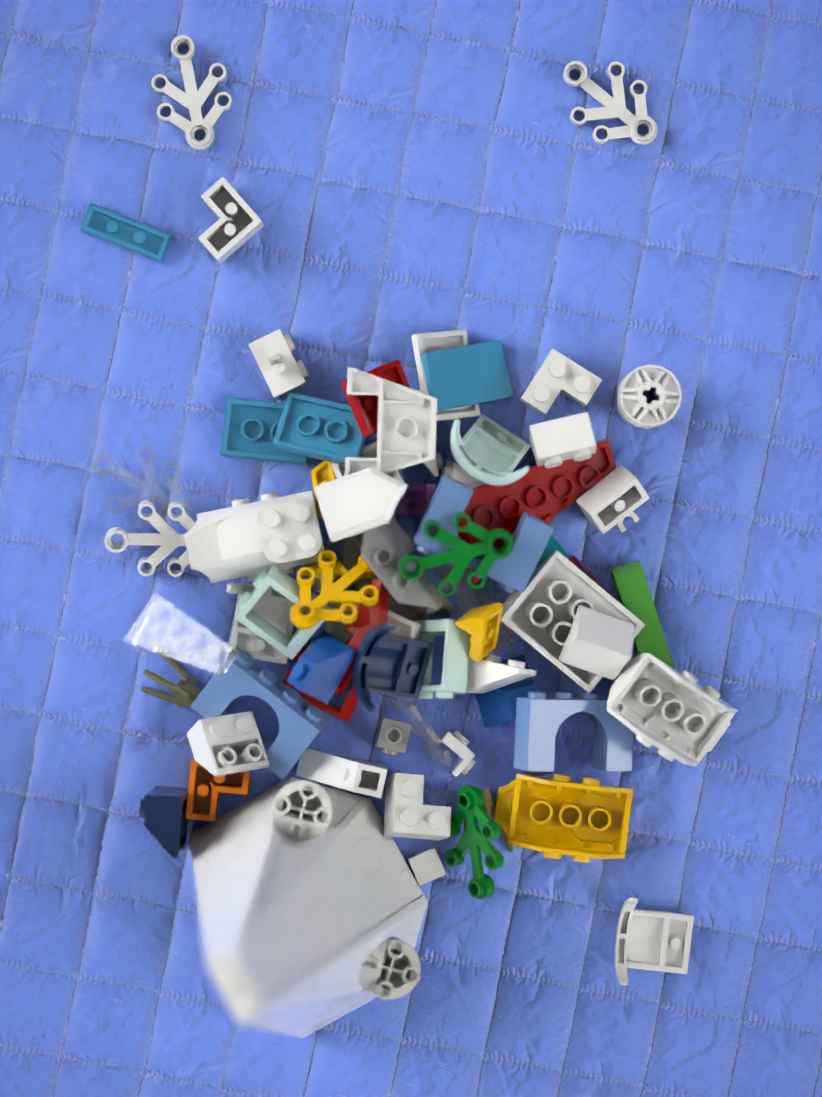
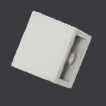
[187,711,270,776]

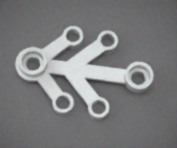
[151,35,233,150]
[563,61,658,145]
[104,500,196,577]

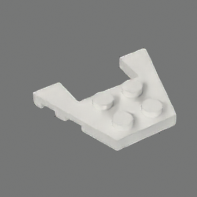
[345,367,437,476]

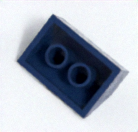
[139,786,188,858]

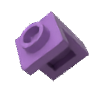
[394,484,436,515]

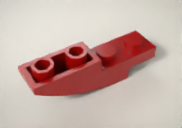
[334,578,389,694]

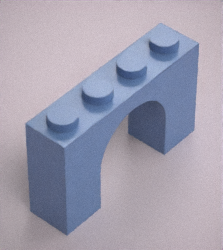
[413,474,555,593]
[190,647,330,780]
[514,692,634,771]

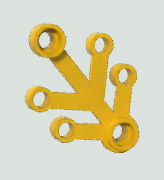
[290,550,378,630]

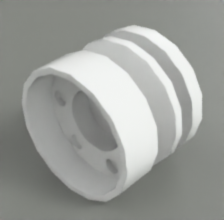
[615,364,682,429]

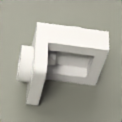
[441,730,476,777]

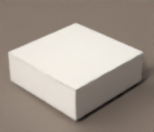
[408,846,446,886]

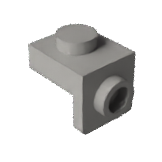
[376,718,411,756]

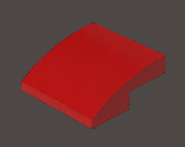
[341,360,410,438]

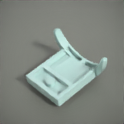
[450,414,531,486]

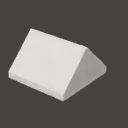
[559,605,635,680]

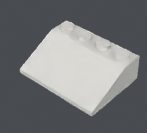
[501,550,645,693]

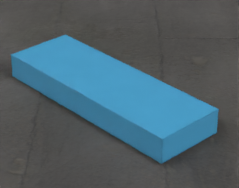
[80,203,173,263]

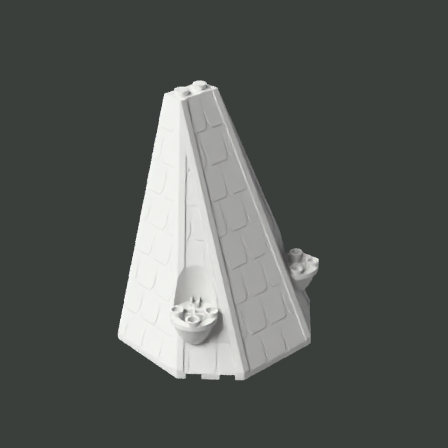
[189,776,428,1039]

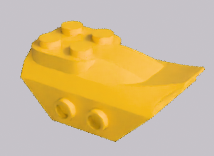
[494,773,633,863]

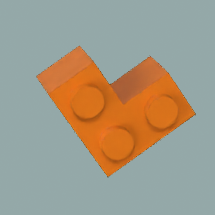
[185,757,252,822]

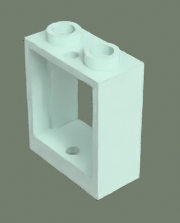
[235,565,331,660]
[414,619,470,699]

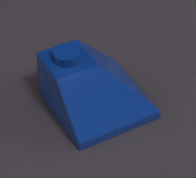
[287,630,357,704]
[475,654,537,727]

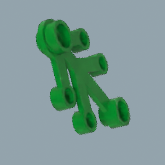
[399,512,514,597]
[445,785,504,899]

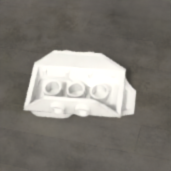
[184,491,327,583]
[607,653,738,767]

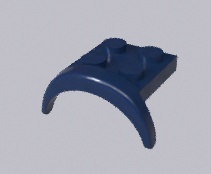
[353,624,434,712]

